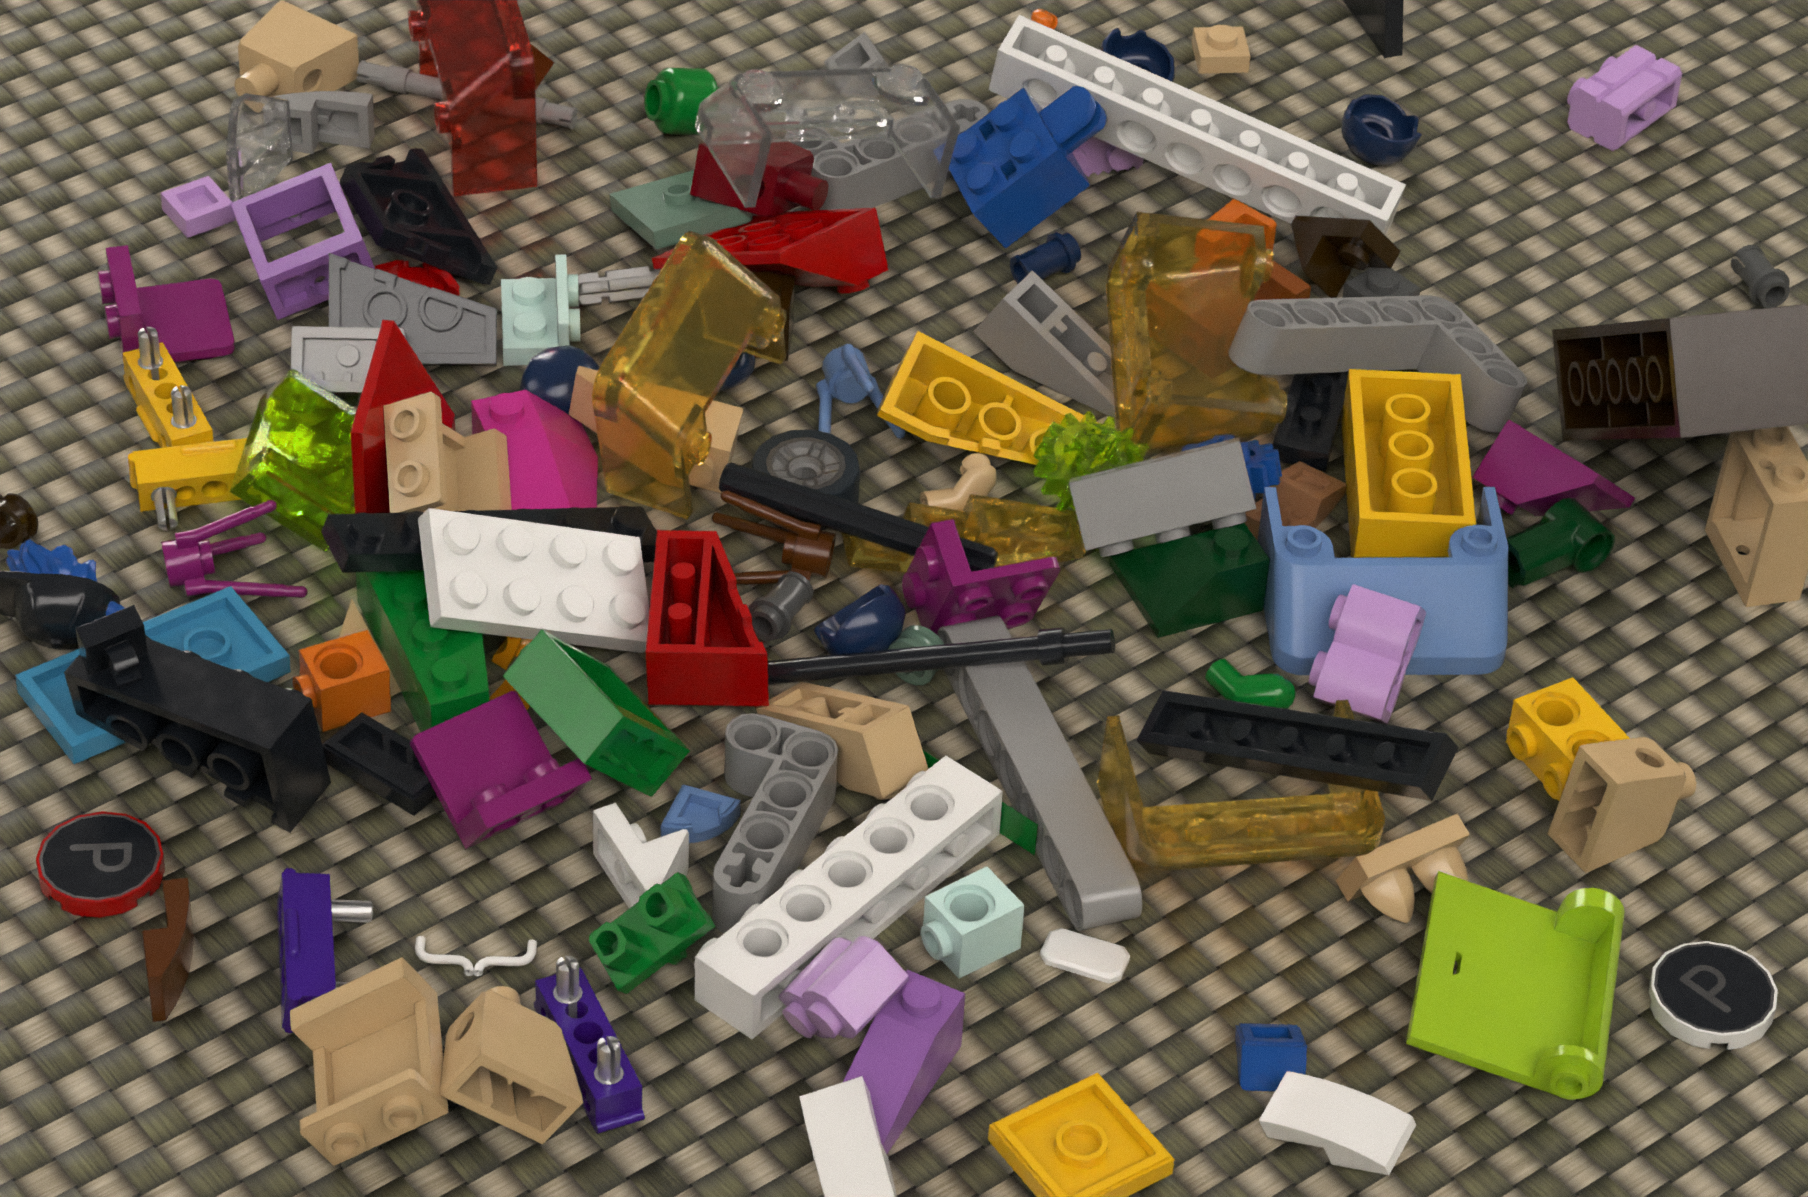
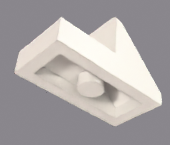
[593,803,689,908]

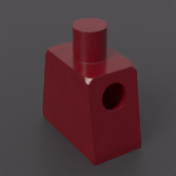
[690,125,828,217]

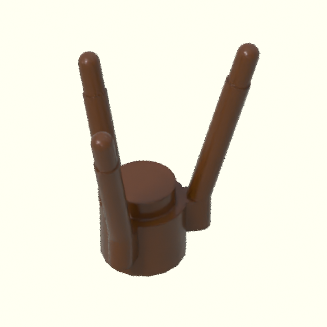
[712,491,836,585]

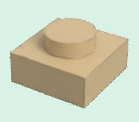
[1192,25,1251,74]

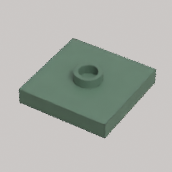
[610,170,753,249]

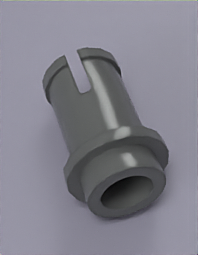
[1731,245,1790,308]
[749,571,814,641]

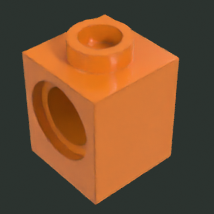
[293,630,391,732]

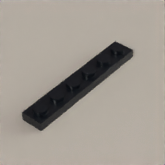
[321,506,657,573]
[1136,690,1459,801]

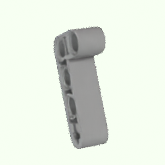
[783,99,989,210]
[712,713,838,933]

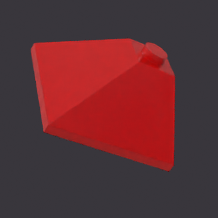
[652,207,889,293]
[350,320,455,514]

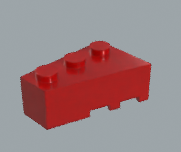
[646,530,769,706]

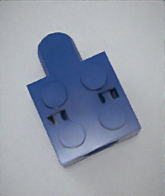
[939,86,1107,249]

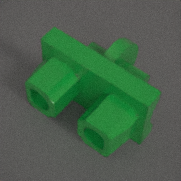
[589,872,715,994]

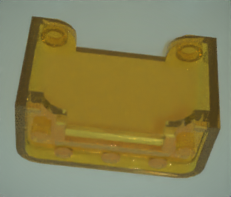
[1106,212,1287,451]

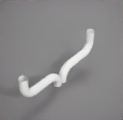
[415,936,537,976]

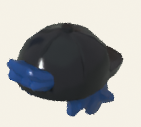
[0,539,125,650]

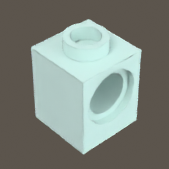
[921,866,1024,979]

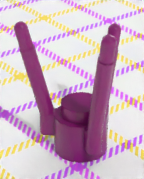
[161,500,308,598]

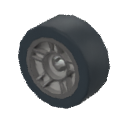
[751,429,860,531]

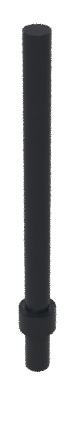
[768,627,1115,685]

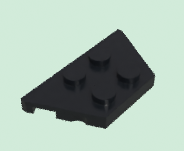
[339,148,498,285]

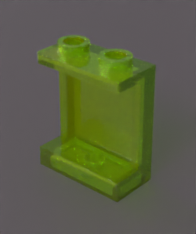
[230,369,357,552]

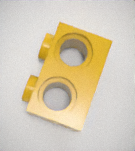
[1506,677,1630,801]

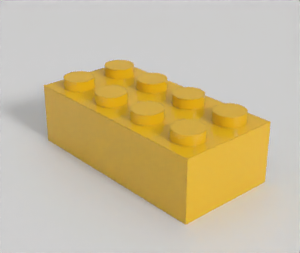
[1341,369,1476,558]

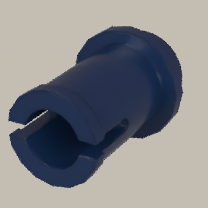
[1010,232,1081,284]

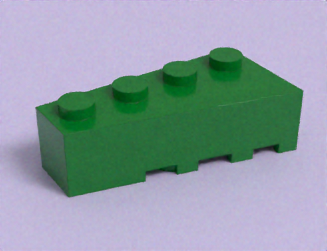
[356,570,489,732]

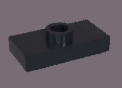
[322,712,437,816]

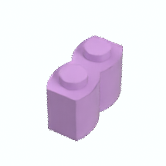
[1309,584,1426,724]
[779,936,909,1038]

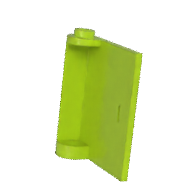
[1406,871,1625,1100]

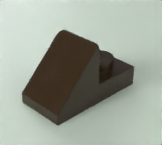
[1291,216,1400,298]

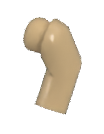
[920,453,996,520]

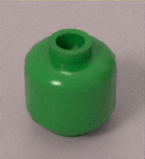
[644,68,725,135]

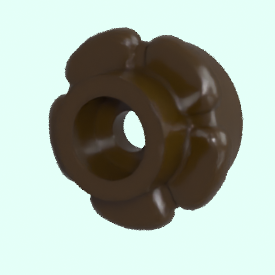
[0,493,39,549]

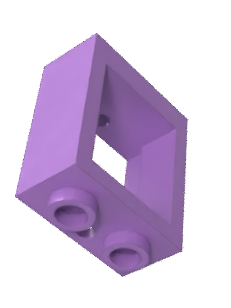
[230,163,375,320]

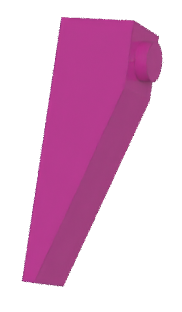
[471,390,598,510]

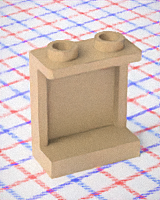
[383,392,512,513]
[290,957,449,1166]

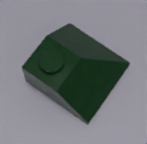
[1109,522,1270,638]

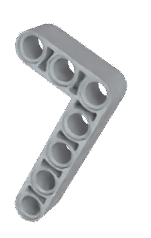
[1229,295,1527,433]

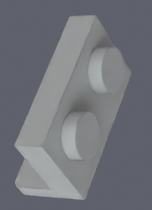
[288,326,406,406]

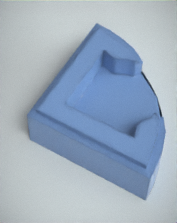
[661,784,741,843]

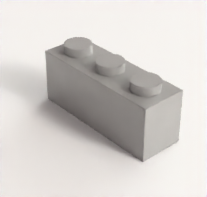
[1069,437,1256,557]

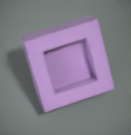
[161,176,235,238]

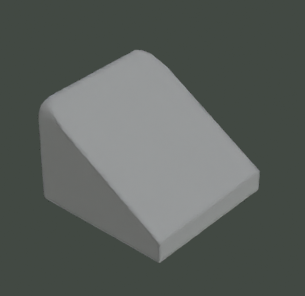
[824,32,899,95]

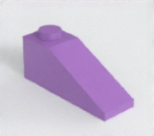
[843,970,965,1154]

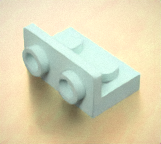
[501,254,580,366]

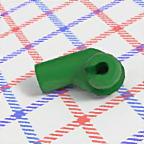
[1205,659,1296,709]

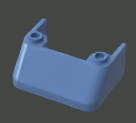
[1257,487,1508,675]

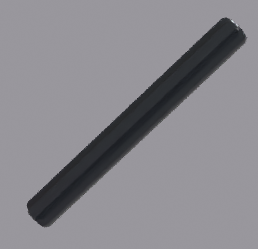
[719,462,998,572]

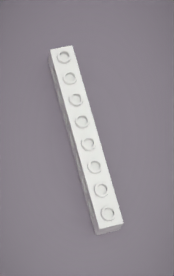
[989,15,1406,236]

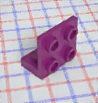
[410,691,592,849]

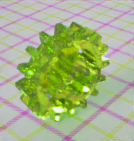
[1033,411,1149,522]

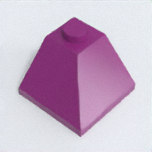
[1472,419,1635,516]

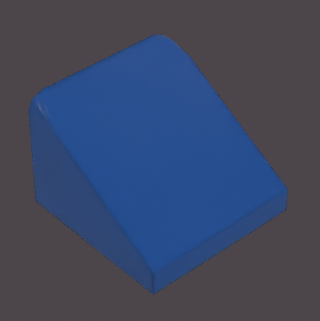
[1235,1023,1307,1091]

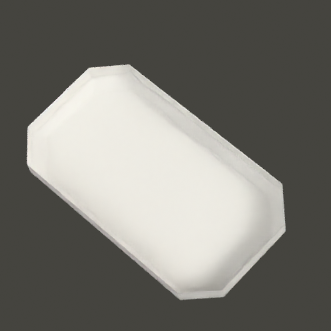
[1040,928,1130,983]

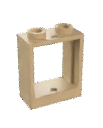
[1705,426,1808,607]

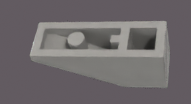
[973,270,1151,420]

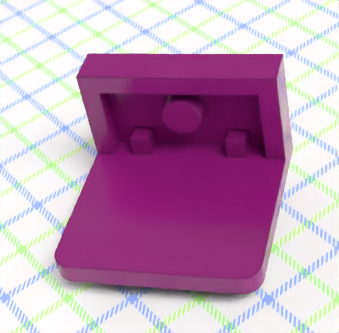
[98,245,235,362]
[902,519,1061,635]

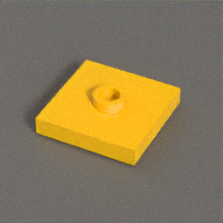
[988,1072,1175,1197]

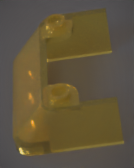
[592,231,786,520]
[1097,700,1385,873]

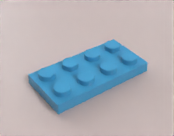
[15,586,291,764]

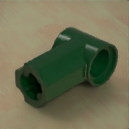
[1507,497,1615,588]

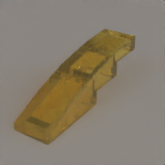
[841,494,1086,572]

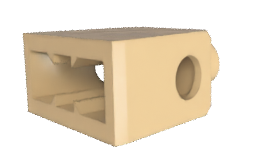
[234,0,359,105]
[1547,737,1696,873]
[440,986,583,1144]

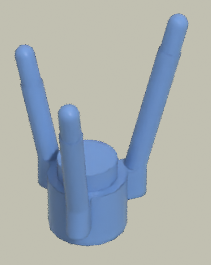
[816,344,906,439]

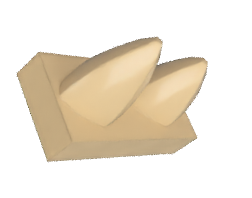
[1336,813,1470,923]

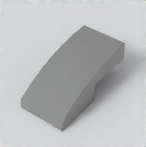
[259,91,375,154]

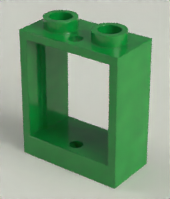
[503,629,690,797]

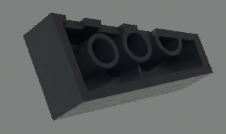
[64,635,331,833]

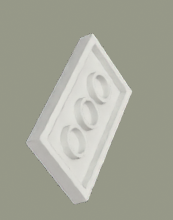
[418,508,650,653]

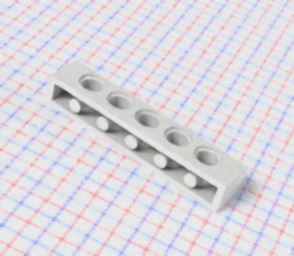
[694,755,1003,1039]

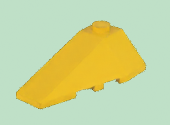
[877,331,1118,475]

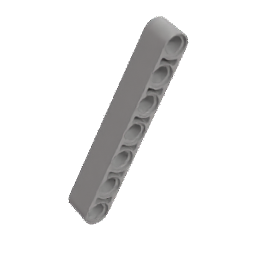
[938,615,1142,931]

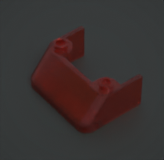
[408,0,537,197]

